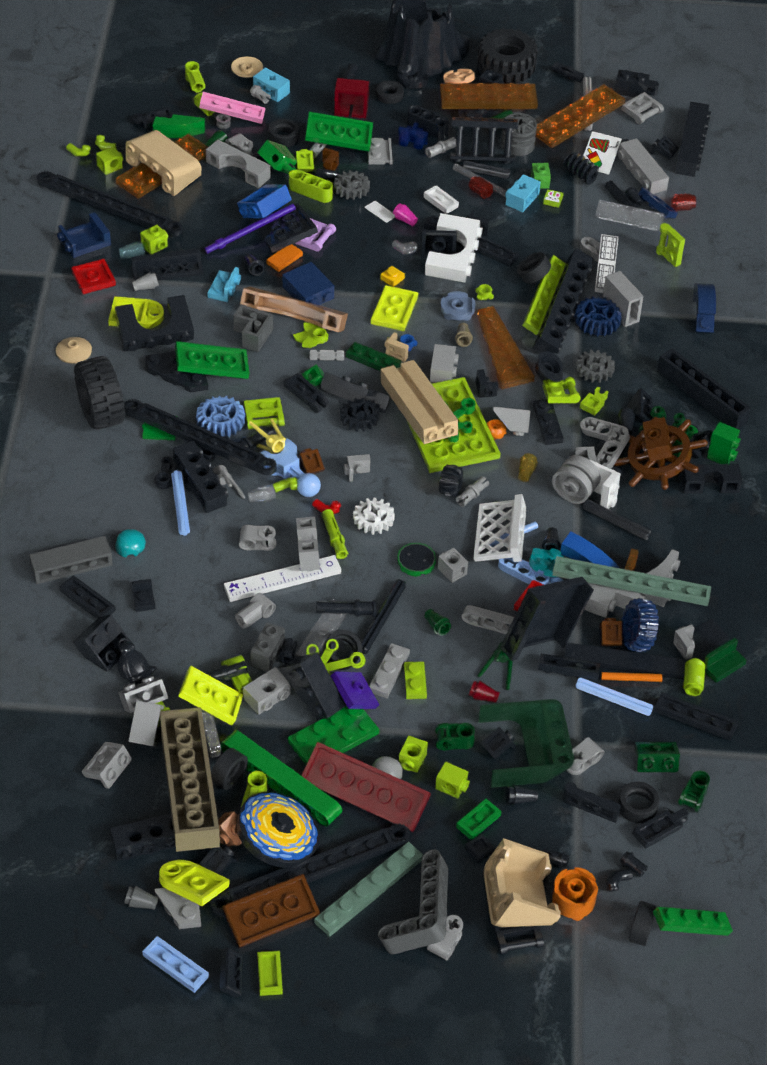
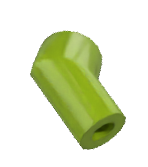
[66,143,91,156]
[272,477,298,493]

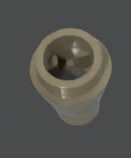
[455,323,473,347]

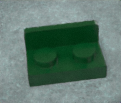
[635,742,680,772]

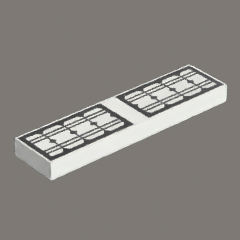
[595,234,618,293]

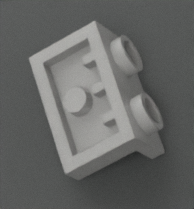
[82,742,132,788]

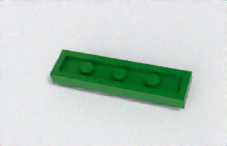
[653,907,733,936]

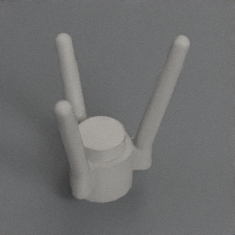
[212,465,245,499]

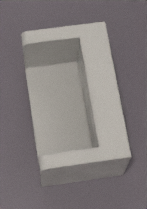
[129,701,164,747]

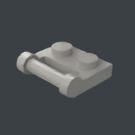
[621,92,664,125]

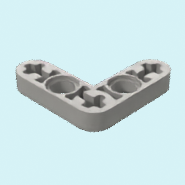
[580,417,630,469]

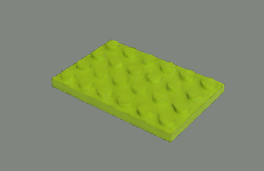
[407,377,501,473]

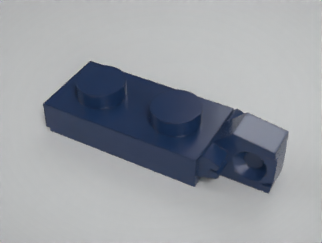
[638,187,678,219]

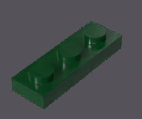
[346,342,401,372]

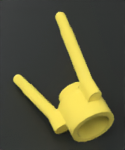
[249,419,286,454]

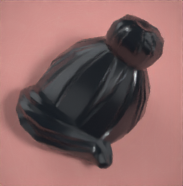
[117,641,157,684]

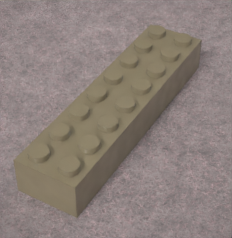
[160,707,220,852]

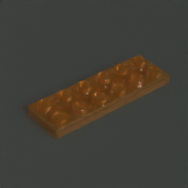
[440,83,538,109]
[535,84,625,148]
[116,134,208,199]

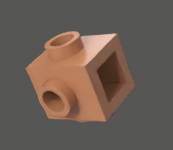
[218,811,242,846]

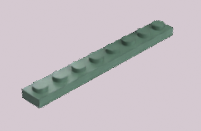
[552,556,711,606]

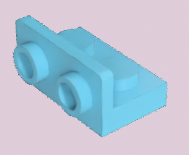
[208,267,241,302]

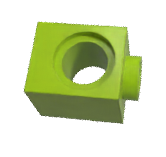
[96,147,123,175]
[399,735,428,773]
[435,762,470,799]

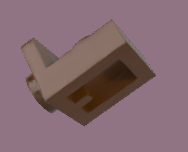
[323,148,339,171]
[298,448,325,474]
[599,618,622,646]

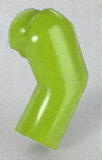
[95,135,116,150]

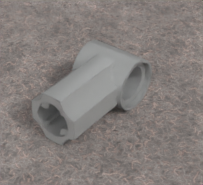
[235,593,276,629]

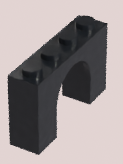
[115,295,194,352]

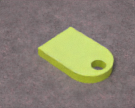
[108,296,164,329]
[159,860,229,906]

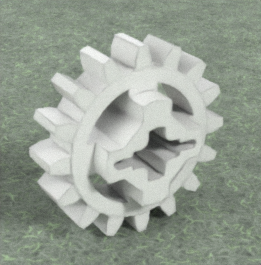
[353,498,395,535]

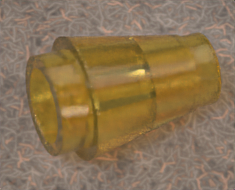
[518,453,538,482]

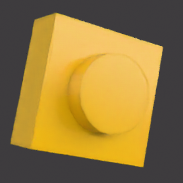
[380,266,405,287]

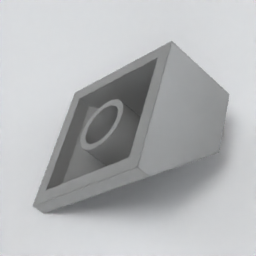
[493,407,530,436]

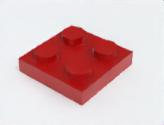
[71,259,116,294]

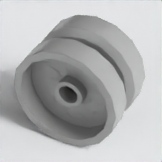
[552,455,601,504]

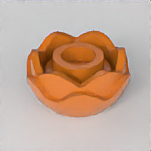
[486,419,507,440]

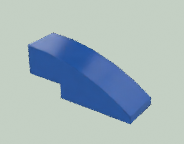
[561,531,620,568]

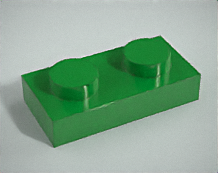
[456,799,501,840]

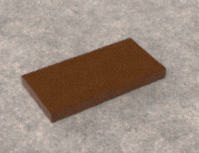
[222,874,320,948]

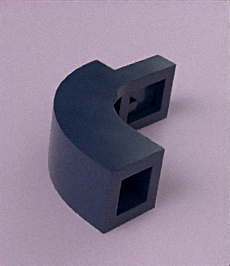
[693,283,716,333]

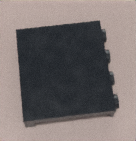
[500,577,594,661]

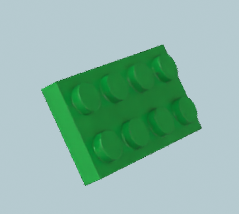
[305,112,373,151]
[175,341,250,379]
[288,706,380,765]

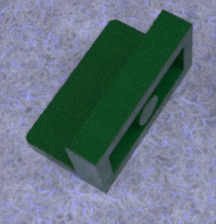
[704,638,747,683]

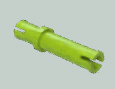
[321,509,348,559]

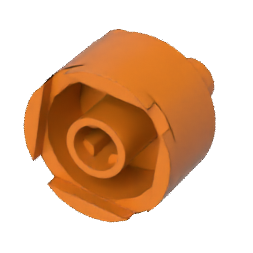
[552,867,598,921]

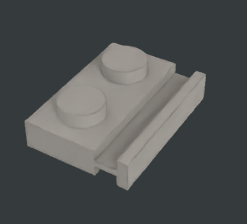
[368,138,392,164]

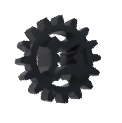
[340,397,380,432]

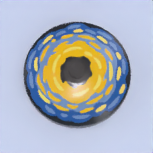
[236,792,320,868]

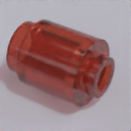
[469,176,493,199]
[671,193,696,211]

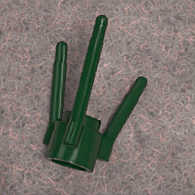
[478,642,513,690]

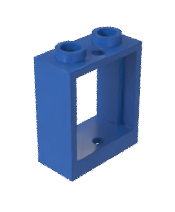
[237,185,292,218]

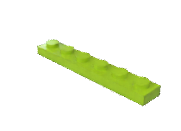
[522,255,566,335]

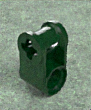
[435,722,475,751]
[678,770,710,813]

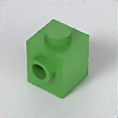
[531,163,551,189]

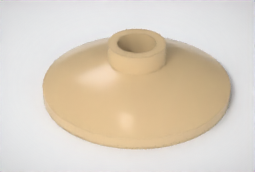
[231,57,263,78]
[56,337,92,364]

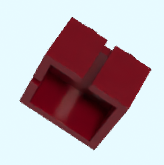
[334,78,369,118]

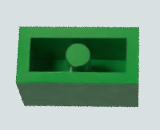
[707,422,741,464]

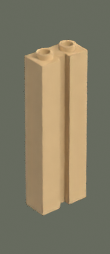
[380,360,458,444]

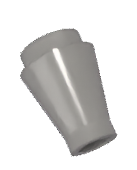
[132,272,159,291]

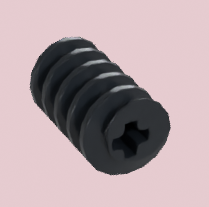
[563,152,599,185]

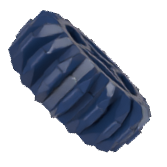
[574,296,622,337]
[621,598,659,652]

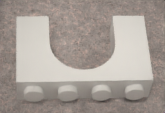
[425,213,483,282]

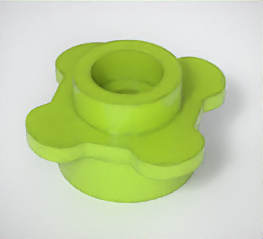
[475,284,494,300]

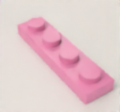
[199,92,265,124]

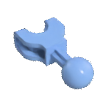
[259,438,321,497]

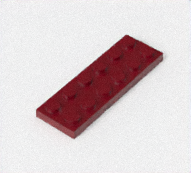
[301,742,431,832]

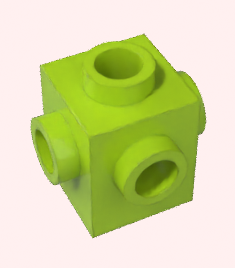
[140,225,168,254]

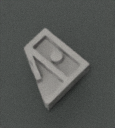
[155,888,201,929]

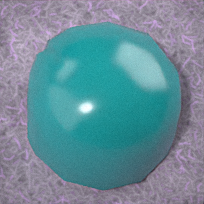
[115,529,146,558]

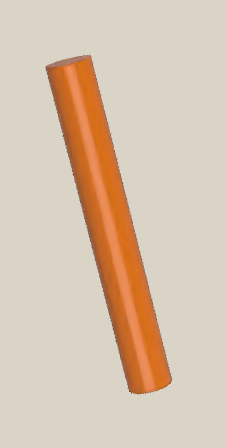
[601,672,662,682]

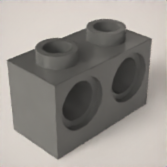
[251,622,285,672]

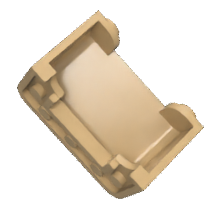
[484,838,560,927]

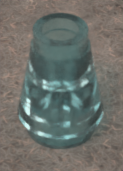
[119,241,145,258]

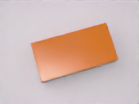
[266,244,303,272]

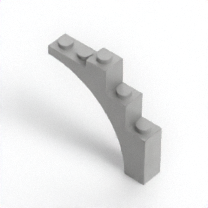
[584,550,680,618]

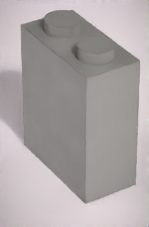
[602,271,644,327]

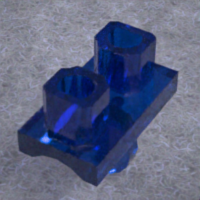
[398,122,428,150]

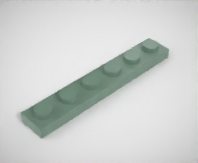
[314,842,423,937]

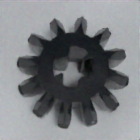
[439,464,464,497]

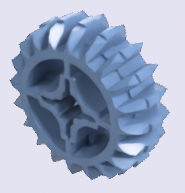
[196,395,246,438]

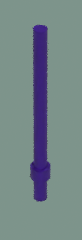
[204,204,296,254]

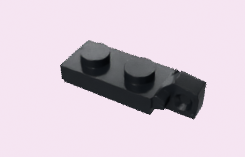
[632,808,689,849]

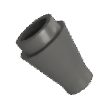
[125,886,159,910]

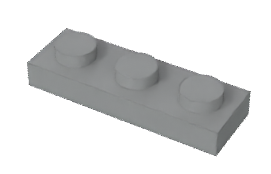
[369,643,410,698]

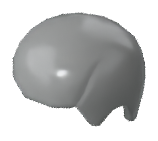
[372,756,403,779]

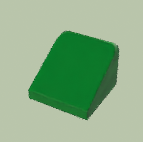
[302,364,324,386]

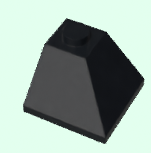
[421,230,457,258]

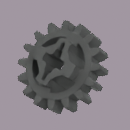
[334,170,370,200]
[576,350,615,383]

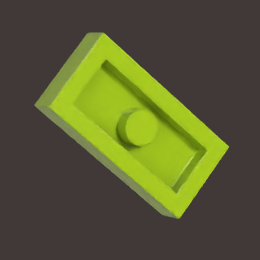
[404,662,427,699]

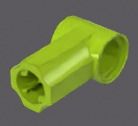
[185,61,205,93]
[221,655,252,694]
[241,771,267,806]

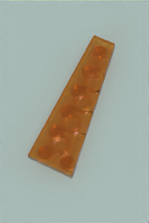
[477,306,535,389]

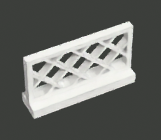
[474,494,526,562]

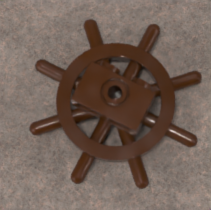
[614,417,708,490]

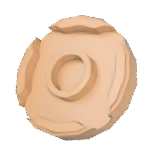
[444,68,475,85]

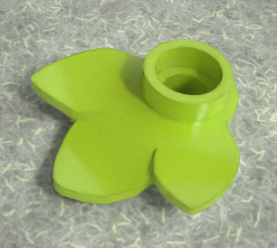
[293,322,328,348]

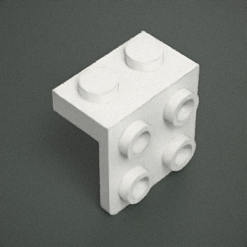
[589,459,620,509]

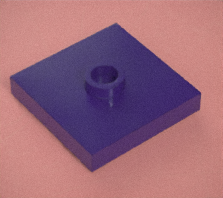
[331,672,379,709]

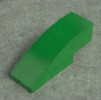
[153,114,205,138]

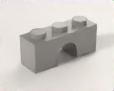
[296,517,320,571]

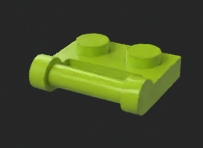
[656,223,685,267]
[542,377,581,403]
[244,397,285,430]

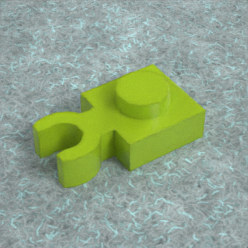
[579,387,608,416]

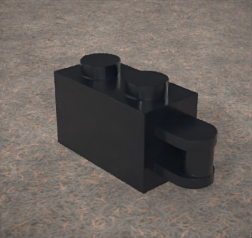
[614,69,659,98]

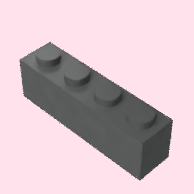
[29,536,113,584]

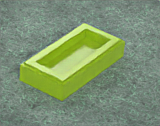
[257,951,283,996]

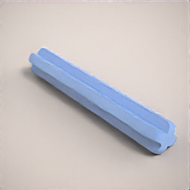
[171,470,190,536]
[576,677,653,716]

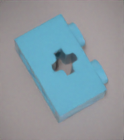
[253,68,290,102]
[505,174,541,212]

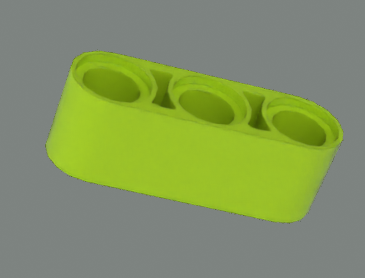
[289,169,333,203]

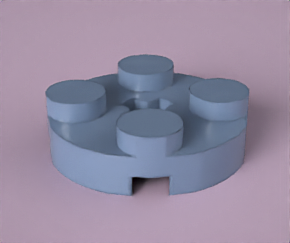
[440,291,476,321]

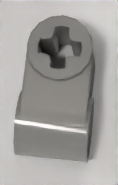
[225,133,253,156]
[239,525,277,551]
[566,737,605,775]
[427,915,463,960]

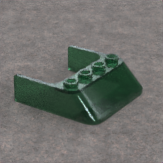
[478,699,574,787]

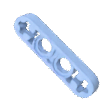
[498,557,564,585]

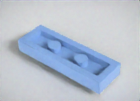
[142,936,209,993]

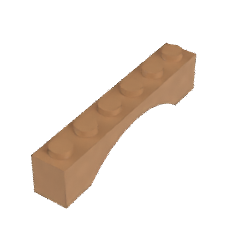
[240,287,348,332]

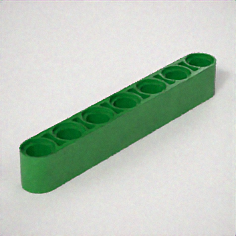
[219,730,343,827]

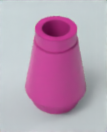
[393,203,418,226]

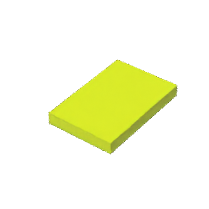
[371,285,418,331]
[178,666,243,726]

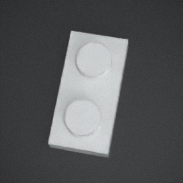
[424,186,459,214]

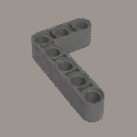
[378,849,448,954]

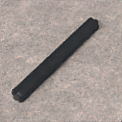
[361,579,406,654]

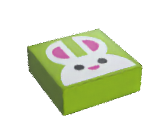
[543,189,564,207]

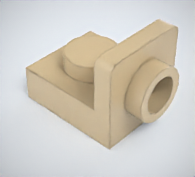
[384,332,409,362]

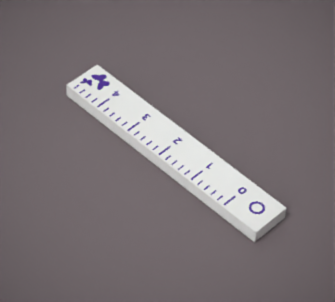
[224,555,341,602]

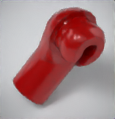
[312,499,341,514]

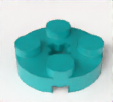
[529,548,563,577]

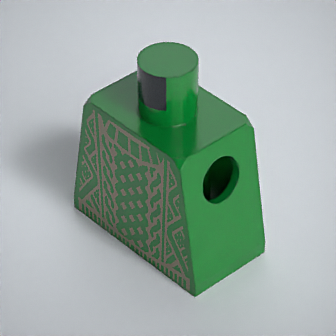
[257,140,297,175]

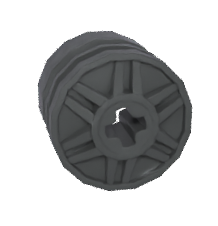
[501,113,537,156]

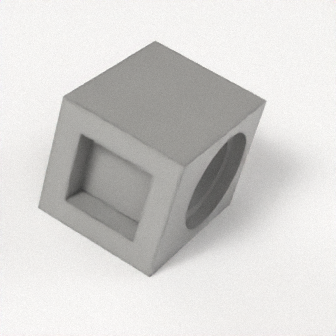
[438,548,468,583]

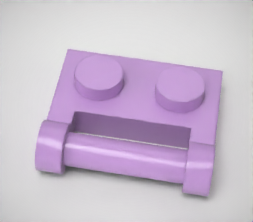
[295,219,336,252]

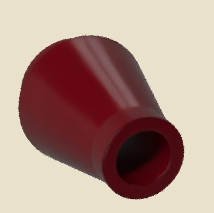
[468,680,500,703]

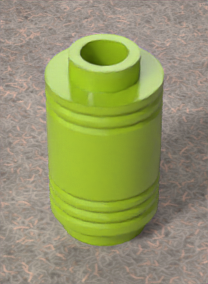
[683,658,705,696]

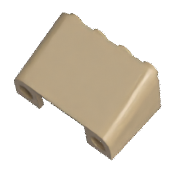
[126,130,201,196]

